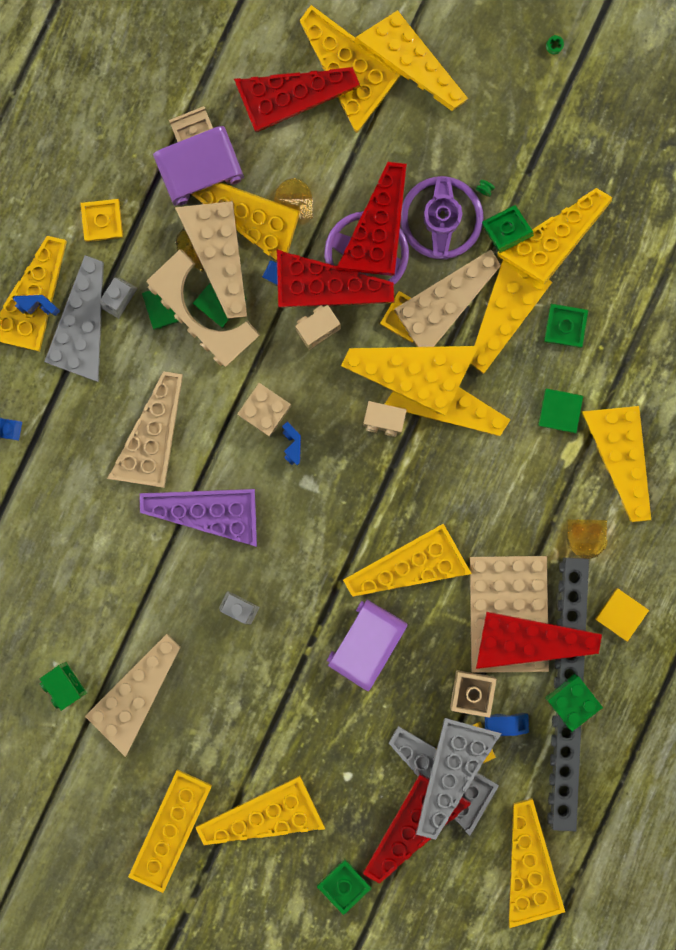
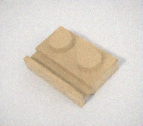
[169,106,213,142]

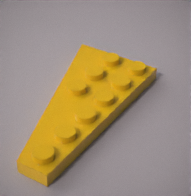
[354,10,468,111]
[191,182,301,261]
[497,188,612,285]
[0,236,67,352]
[470,260,552,374]
[385,387,510,436]
[581,406,651,522]
[343,524,472,597]
[196,776,325,845]
[509,798,565,928]

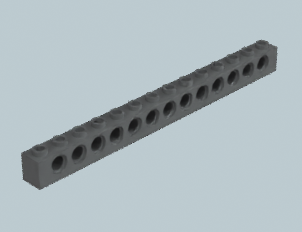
[547,557,589,832]

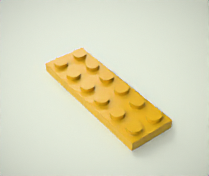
[128,769,212,893]

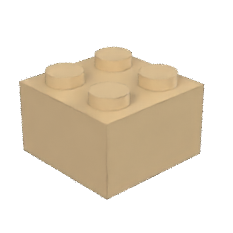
[295,305,341,350]
[237,383,291,437]
[363,401,407,437]
[450,670,497,718]

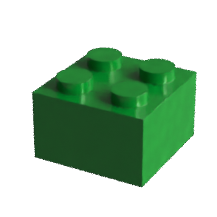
[39,662,87,711]
[545,674,603,732]

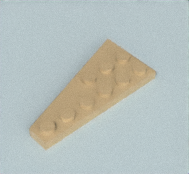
[175,201,247,319]
[394,250,501,347]
[107,371,183,488]
[85,634,181,757]

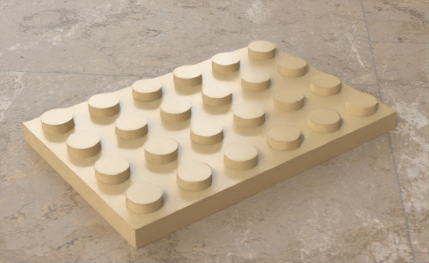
[469,556,549,673]

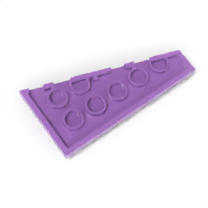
[139,489,257,547]

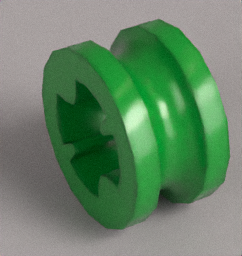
[546,35,564,54]
[476,179,495,197]

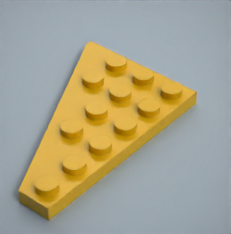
[300,5,401,133]
[341,346,477,416]

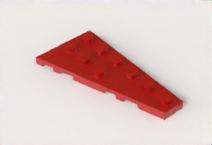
[234,67,361,133]
[336,162,407,276]
[277,249,395,308]
[476,611,602,669]
[363,773,471,884]

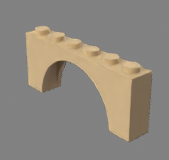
[146,250,260,367]

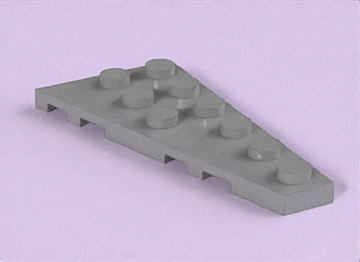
[44,255,104,382]
[416,718,502,840]
[389,726,499,836]

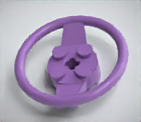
[400,176,483,259]
[324,211,409,285]

